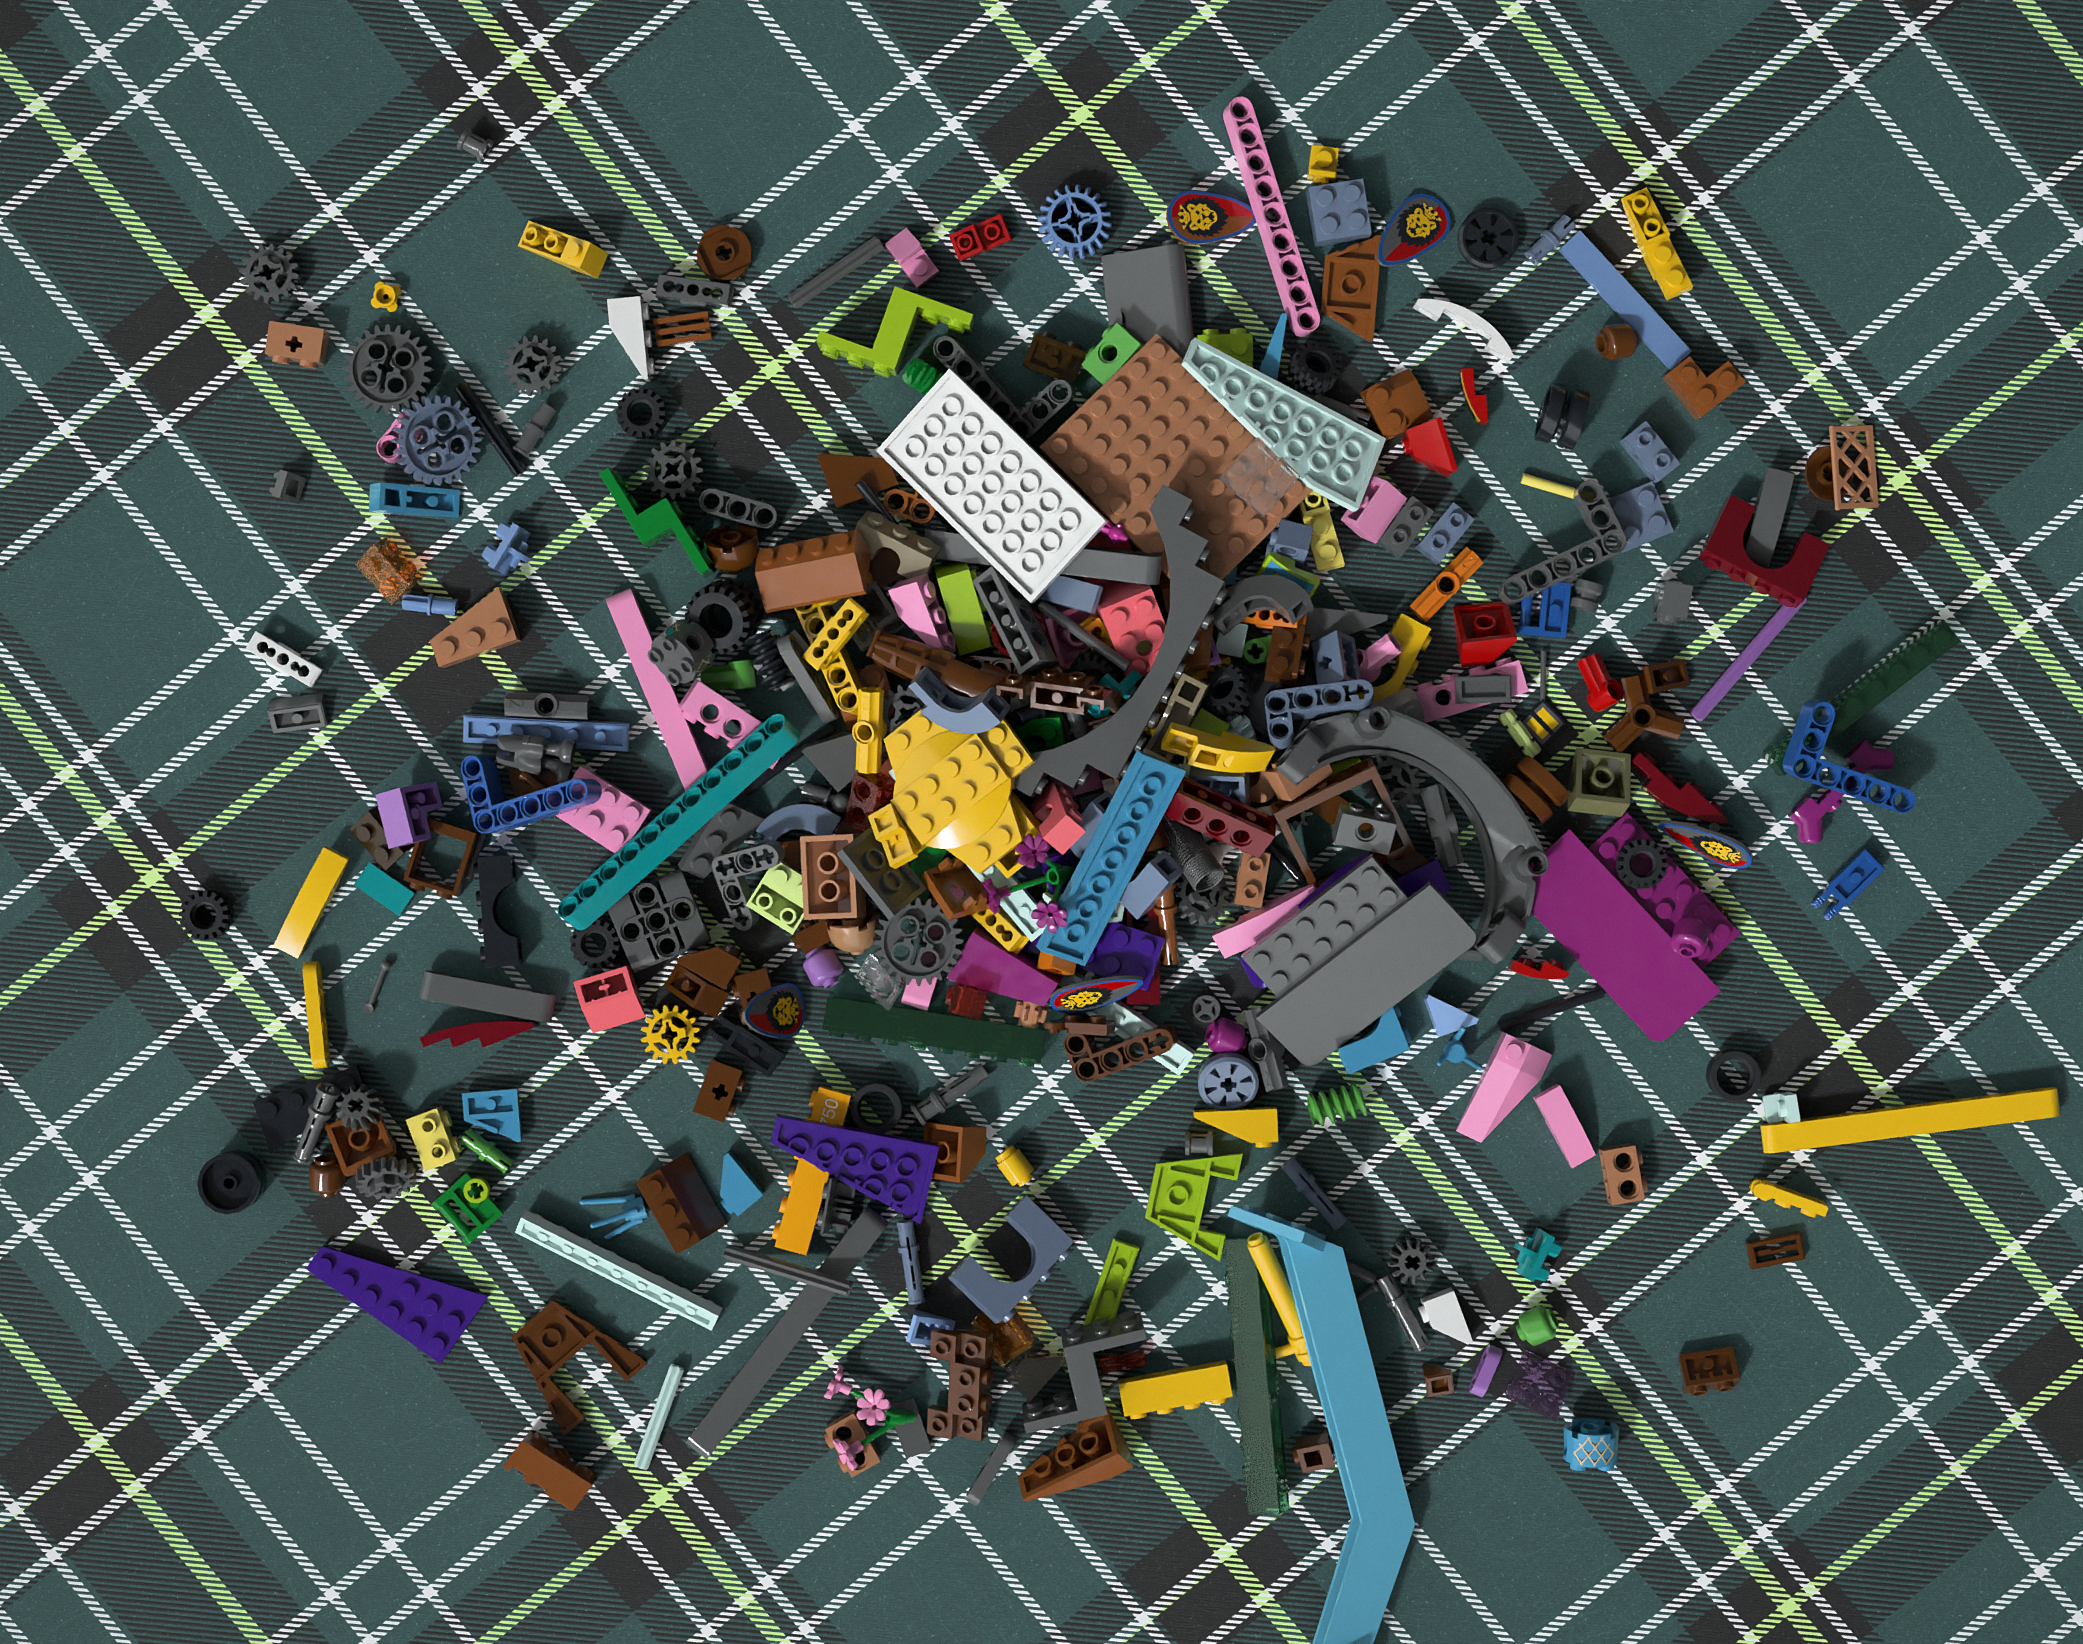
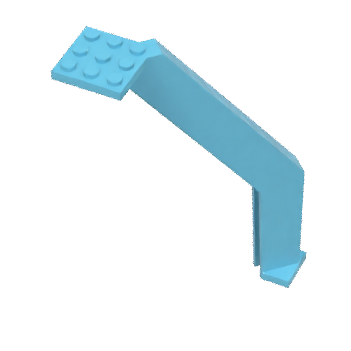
[1228,1204,1415,1644]

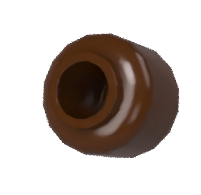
[1596,322,1639,360]
[309,1154,346,1197]

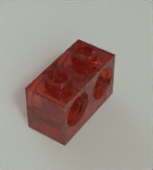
[844,772,896,833]
[945,982,988,1020]

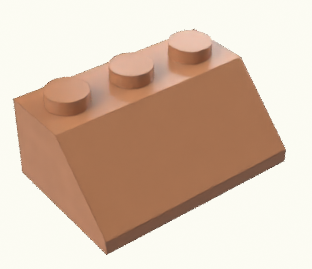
[800,834,867,920]

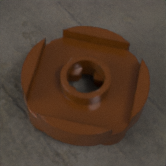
[696,225,752,282]

